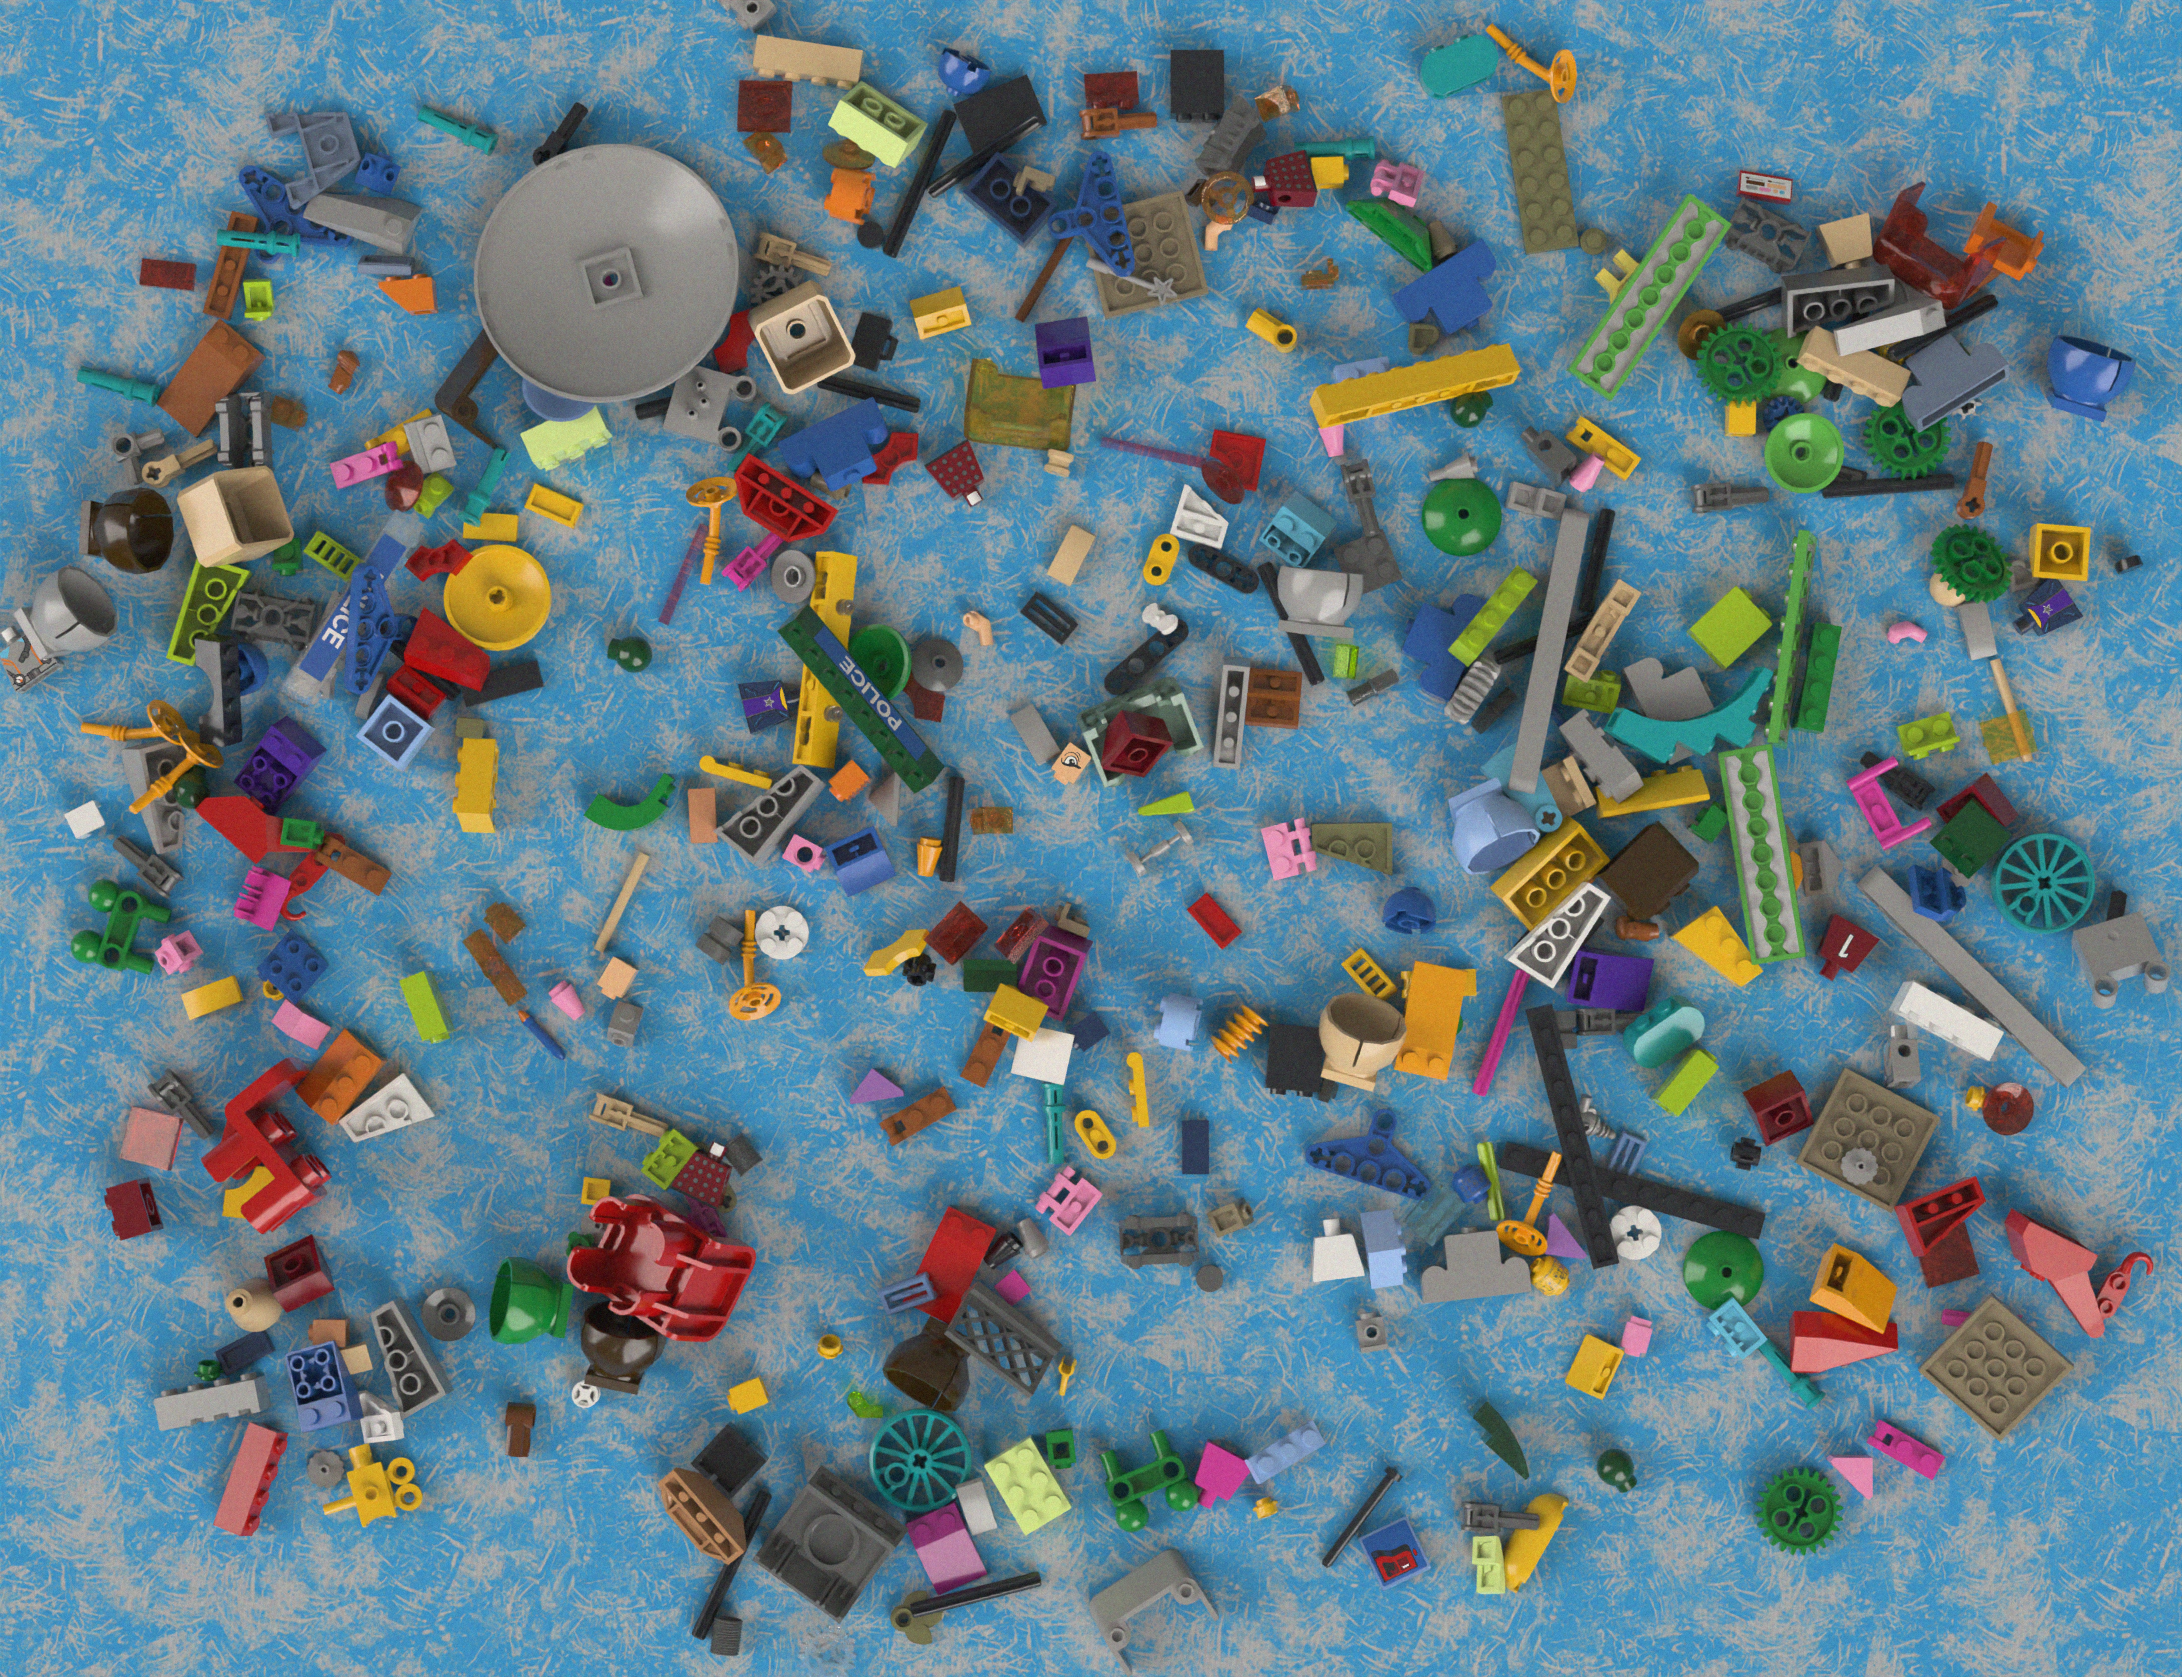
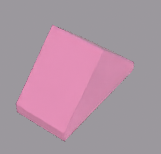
[271,999,332,1050]
[1826,1455,1873,1500]

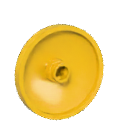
[444,544,552,651]

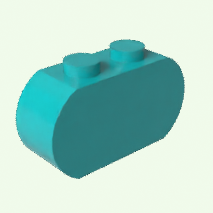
[1419,34,1498,100]
[1623,995,1705,1069]

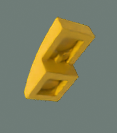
[181,975,244,1020]

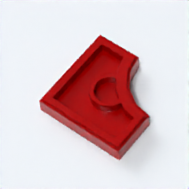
[1209,429,1266,492]

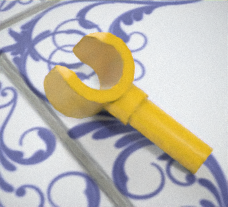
[1058,1356,1077,1396]

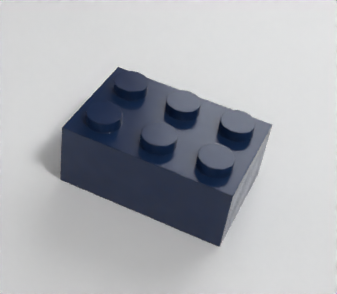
[963,151,1059,249]

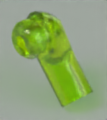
[847,1391,883,1418]

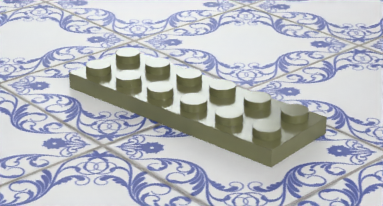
[1501,89,1579,255]

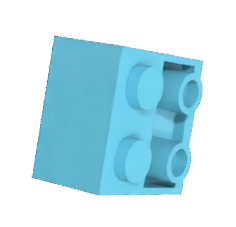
[1259,490,1338,568]

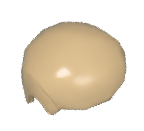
[1929,573,1966,608]

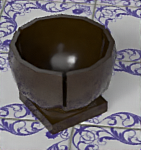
[79,487,174,574]
[580,1300,667,1395]
[883,1316,971,1413]

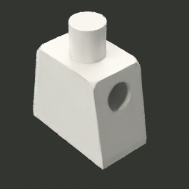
[1312,1218,1365,1282]

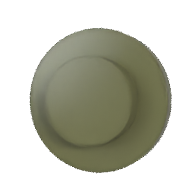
[1580,228,1607,255]

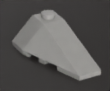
[303,193,423,256]
[121,738,187,854]

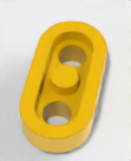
[1143,534,1180,586]
[1074,1110,1116,1159]

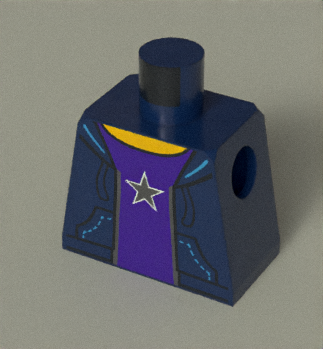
[2013,578,2083,636]
[738,680,801,735]

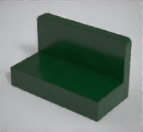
[963,959,1017,992]

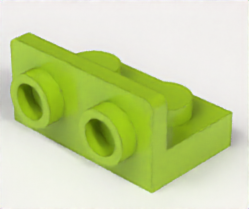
[1561,670,1621,714]
[1896,711,1961,760]
[640,1128,700,1191]

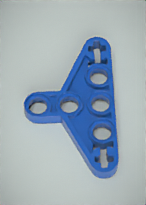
[1047,151,1135,277]
[239,165,354,264]
[344,563,418,694]
[1305,1109,1432,1201]

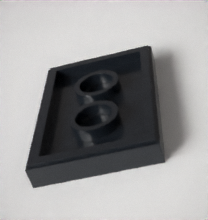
[953,74,1047,154]

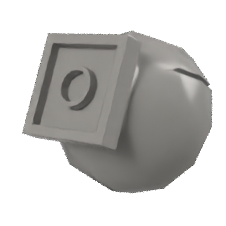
[13,565,118,660]
[1277,566,1364,639]

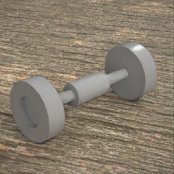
[1126,820,1194,877]

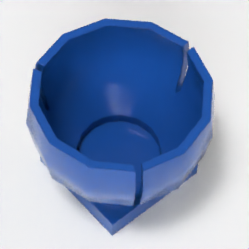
[2046,335,2136,422]

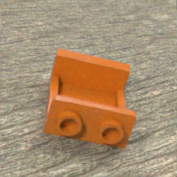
[1963,201,2045,281]

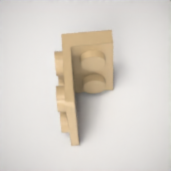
[1541,756,1596,826]

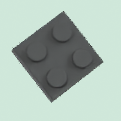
[1333,529,1403,595]

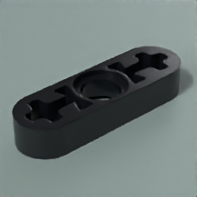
[1188,544,1259,595]

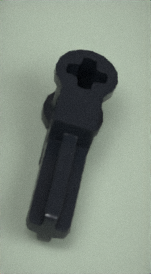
[533,102,588,166]
[1860,751,1936,812]

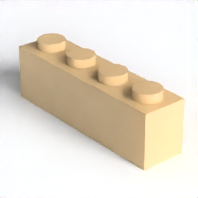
[753,35,864,90]
[1796,325,1911,408]

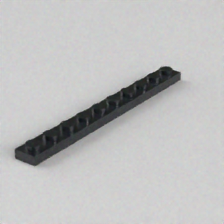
[1525,1003,1619,1270]
[1499,1141,1766,1240]

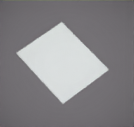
[1011,1027,1075,1085]

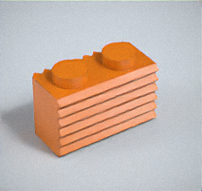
[828,759,871,802]

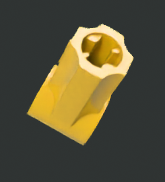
[1245,307,1297,353]

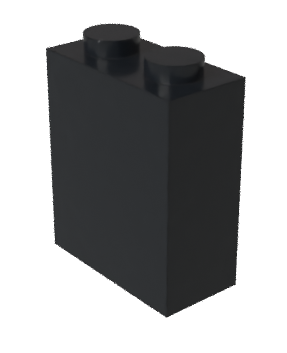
[1170,50,1224,123]
[1264,1023,1323,1097]

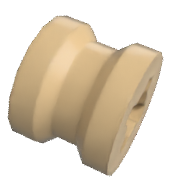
[1043,449,1074,477]

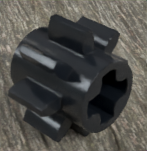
[902,953,937,986]
[1730,1137,1761,1171]

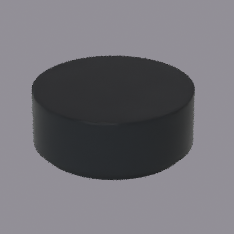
[857,221,884,249]
[2114,555,2143,575]

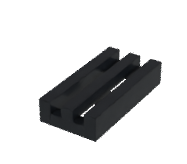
[1020,591,1078,646]

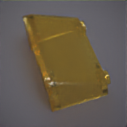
[964,358,1077,451]

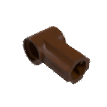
[505,1402,536,1457]

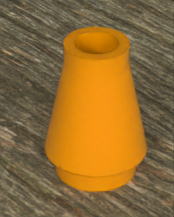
[917,836,943,877]

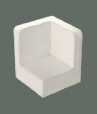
[64,800,105,840]

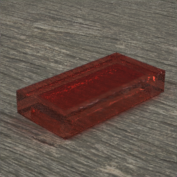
[139,258,197,292]

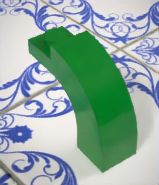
[584,773,676,832]

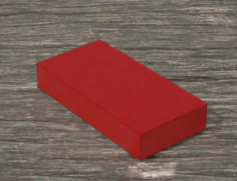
[1187,892,1242,950]

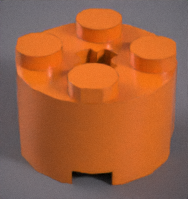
[824,165,876,225]

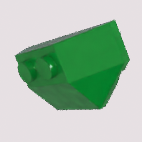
[1345,197,1432,275]

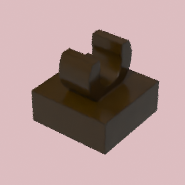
[1185,179,1217,209]

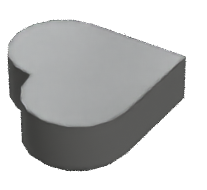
[2008,560,2040,593]

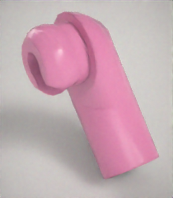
[1887,621,1928,644]

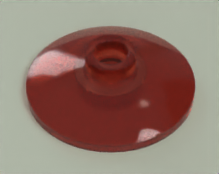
[384,460,424,513]
[1202,460,1245,504]
[1982,1082,2034,1136]

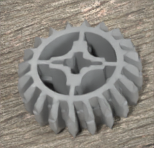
[1444,655,1501,725]

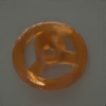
[1201,171,1254,225]

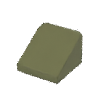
[455,717,487,739]

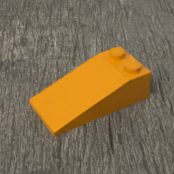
[1391,960,1468,1080]

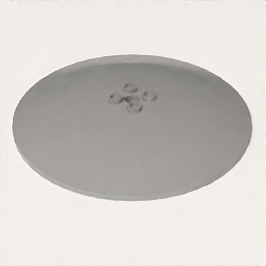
[474,144,740,403]

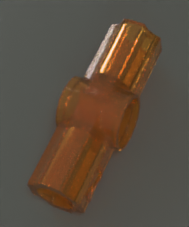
[462,928,529,1007]

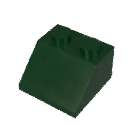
[1929,798,2013,880]

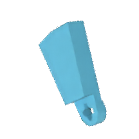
[1480,742,1562,833]

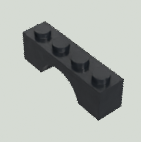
[195,633,243,747]

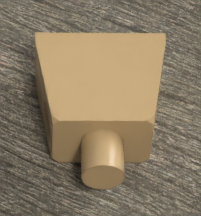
[1815,213,1873,269]

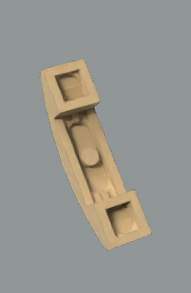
[1563,579,1641,684]

